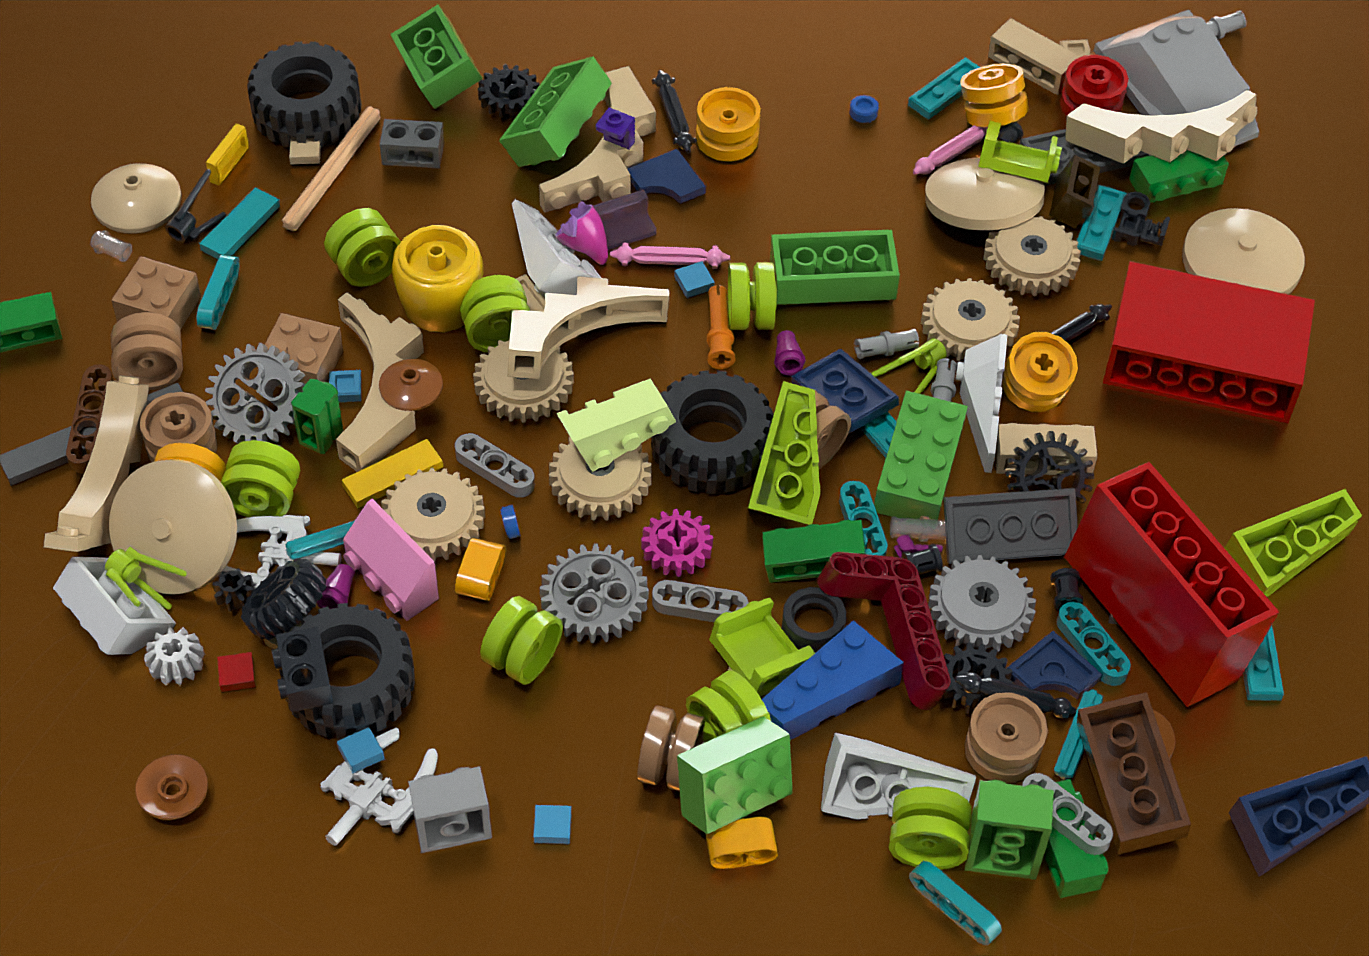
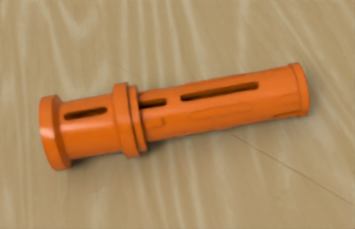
[706,285,735,369]

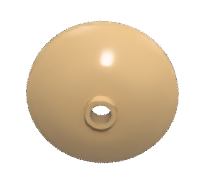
[91,163,182,233]

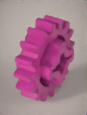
[641,509,713,577]

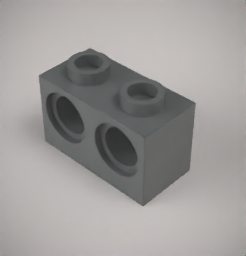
[380,119,444,168]

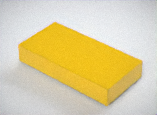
[206,123,249,185]

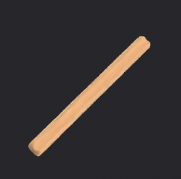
[282,106,380,232]

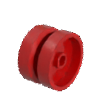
[1060,54,1129,116]

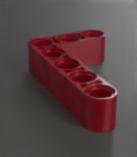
[817,552,951,710]

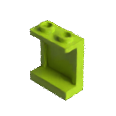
[978,121,1062,182]
[709,598,815,697]

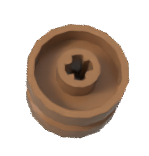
[111,312,183,390]
[815,390,851,469]
[140,392,217,463]
[964,693,1048,783]
[637,706,706,792]

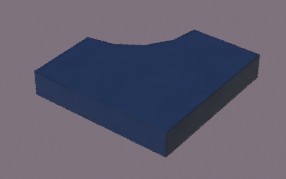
[627,149,706,204]
[1007,631,1103,700]

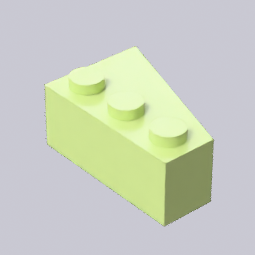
[557,378,676,472]

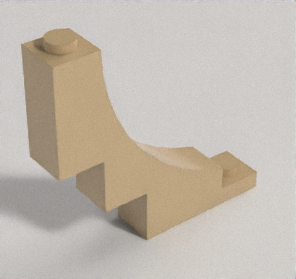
[44,375,149,552]

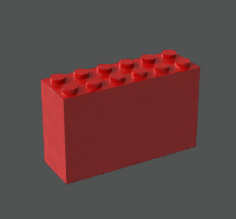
[1103,261,1315,424]
[1064,462,1279,707]

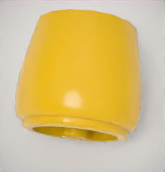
[392,225,483,332]

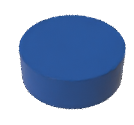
[850,95,879,123]
[500,505,521,539]

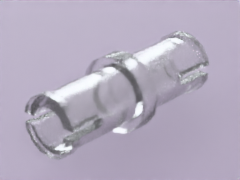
[890,516,946,542]

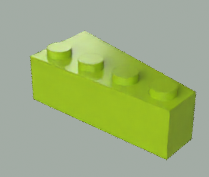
[1225,489,1362,597]

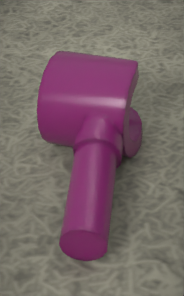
[894,535,943,558]

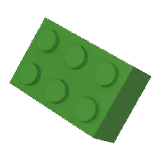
[390,5,483,109]
[677,716,793,834]
[964,780,1054,879]

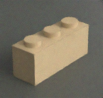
[988,18,1080,95]
[995,423,1097,475]

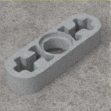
[455,433,535,497]
[652,580,749,622]
[1022,773,1113,855]

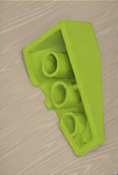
[747,381,820,525]

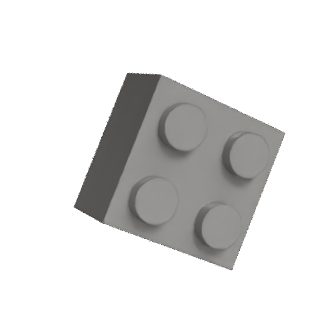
[408,767,492,853]

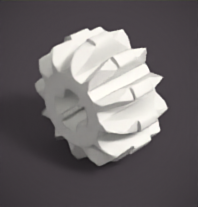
[144,627,205,686]

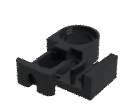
[1111,192,1170,246]

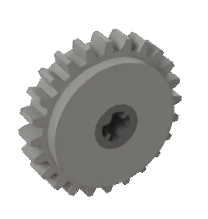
[928,555,1036,652]

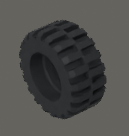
[247,41,362,148]
[651,370,773,494]
[279,603,415,739]

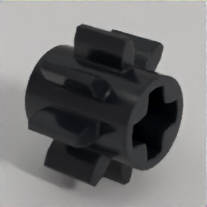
[212,568,254,612]

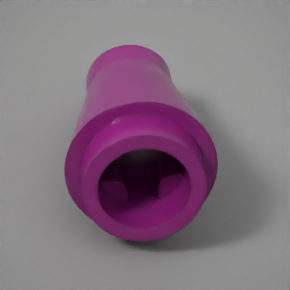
[774,331,805,376]
[317,564,355,609]

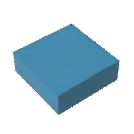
[675,261,715,298]
[329,370,362,402]
[337,727,385,774]
[534,805,571,844]

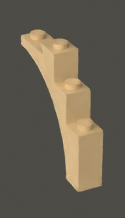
[539,66,656,213]
[1066,90,1257,164]
[507,276,669,379]
[336,292,424,472]

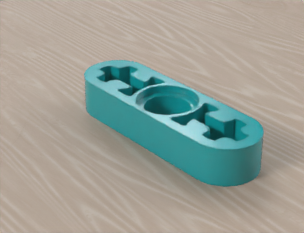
[197,255,240,330]
[839,481,888,556]
[1057,602,1131,686]
[909,861,1002,945]

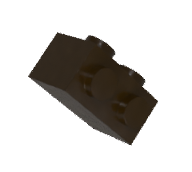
[1049,155,1100,228]

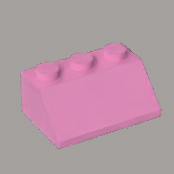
[343,499,439,621]

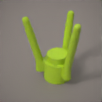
[871,338,947,394]
[105,547,187,610]

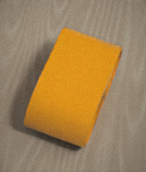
[455,538,506,601]
[705,817,778,869]

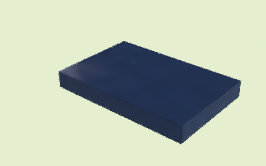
[791,349,899,433]

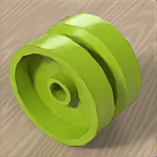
[324,208,401,287]
[728,262,777,330]
[460,275,531,352]
[221,440,301,517]
[480,596,563,685]
[686,670,771,743]
[889,786,972,869]

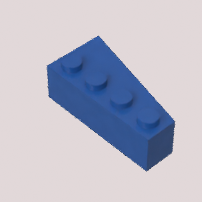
[762,620,904,740]

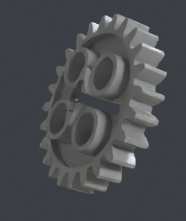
[205,343,305,444]
[540,544,649,643]

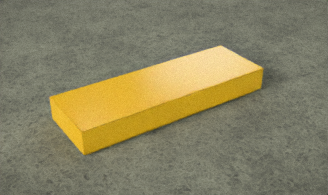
[342,439,443,508]

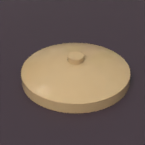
[925,157,1045,230]
[1182,208,1305,294]
[109,459,237,594]

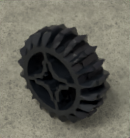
[1005,431,1094,510]
[241,558,326,640]

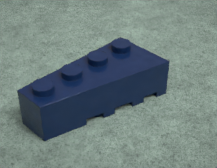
[1228,756,1369,877]

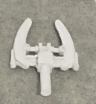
[218,515,341,589]
[321,728,438,846]

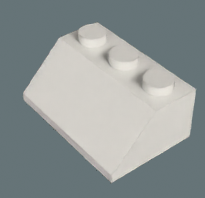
[53,557,176,655]

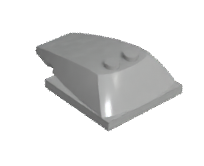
[1093,10,1259,146]

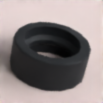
[782,587,846,653]

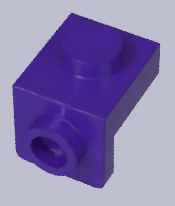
[596,107,635,150]

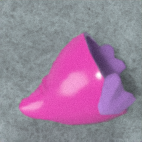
[555,201,608,265]

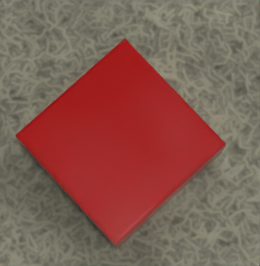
[217,652,256,692]

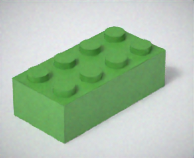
[499,56,612,167]
[770,230,900,305]
[874,391,968,528]

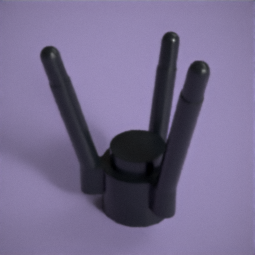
[165,169,226,242]

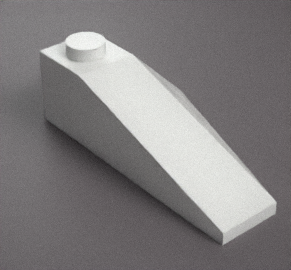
[512,199,601,297]
[955,334,1007,473]
[821,733,976,819]

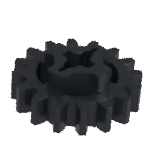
[478,65,540,118]
[942,643,1013,714]

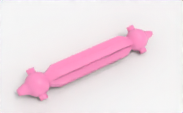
[913,126,988,175]
[610,243,730,269]

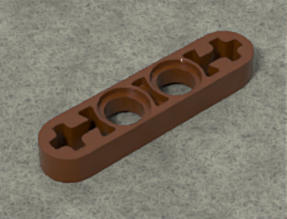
[66,364,114,473]

